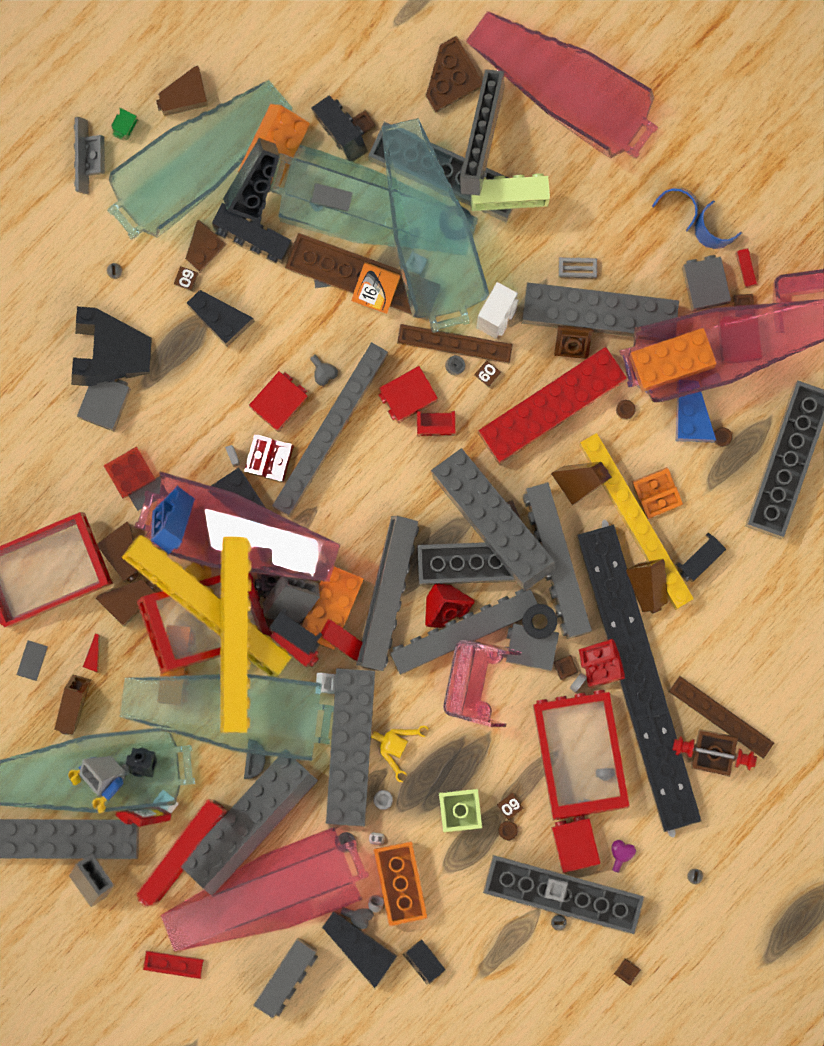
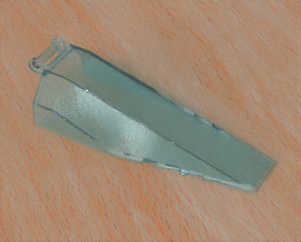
[107,80,293,240]
[381,118,489,333]
[270,145,478,255]
[120,674,334,761]
[0,727,195,813]

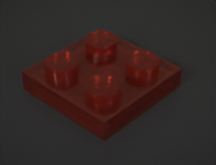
[103,446,156,499]

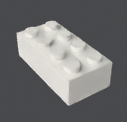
[476,282,519,339]

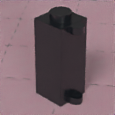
[675,532,726,582]
[270,608,323,656]

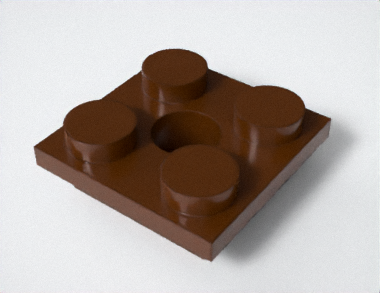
[554,325,592,359]

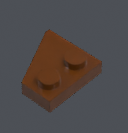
[185,219,226,272]

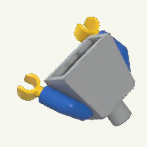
[68,756,130,813]

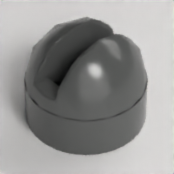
[107,263,122,279]
[687,869,703,884]
[551,915,567,931]

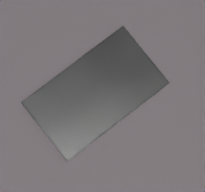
[128,476,169,511]
[17,640,48,681]

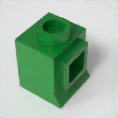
[111,108,138,140]

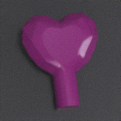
[611,839,636,873]

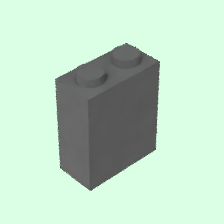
[682,255,731,312]
[77,379,131,432]
[263,573,320,625]
[503,624,559,671]
[69,854,114,907]

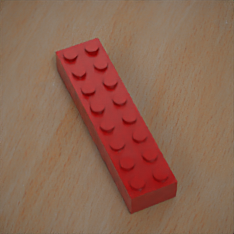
[478,347,627,464]

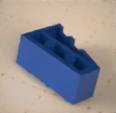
[676,381,716,443]
[151,486,195,553]

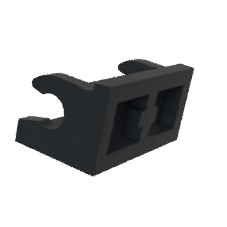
[403,939,446,985]

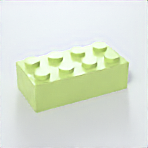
[471,173,550,211]

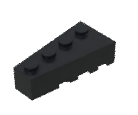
[223,138,280,223]
[212,203,292,264]
[322,911,397,989]

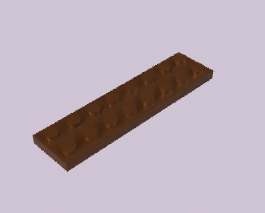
[285,233,441,321]

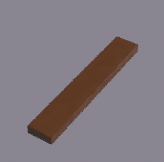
[397,324,513,363]
[668,676,774,759]

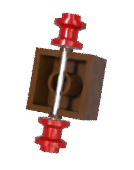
[673,729,757,776]

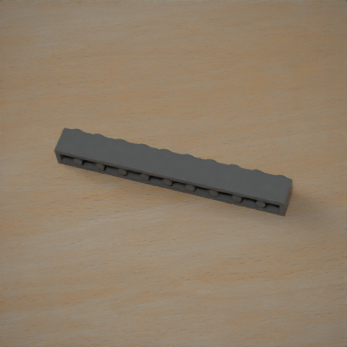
[272,342,388,518]

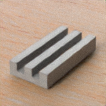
[559,257,597,278]

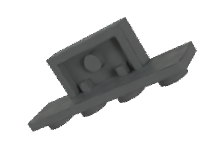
[74,117,105,194]

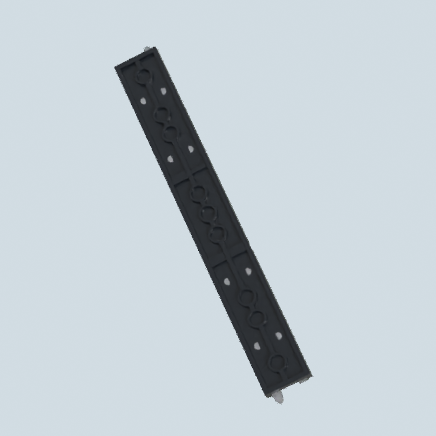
[577,520,701,837]

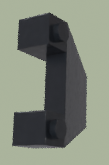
[71,306,152,386]

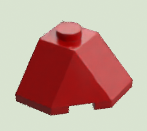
[425,583,475,628]

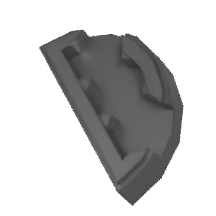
[244,740,266,779]

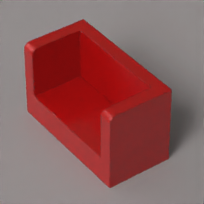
[417,411,456,436]

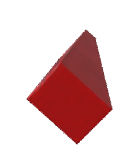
[735,248,757,287]
[83,633,100,673]

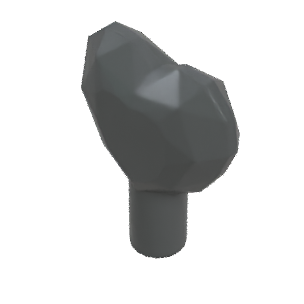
[310,354,338,386]
[340,907,374,929]

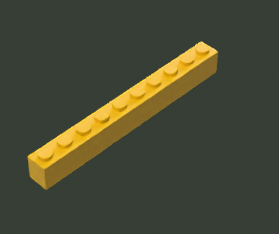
[579,433,694,610]
[122,535,292,679]
[220,535,251,733]

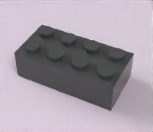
[253,938,318,1019]

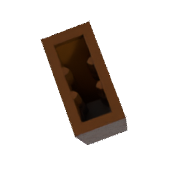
[156,65,208,116]
[551,462,612,505]
[97,522,139,583]
[626,559,668,613]
[96,579,156,626]
[54,674,91,735]

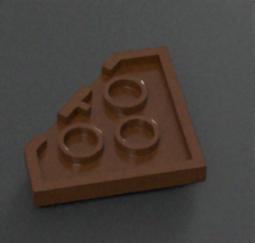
[426,35,483,113]

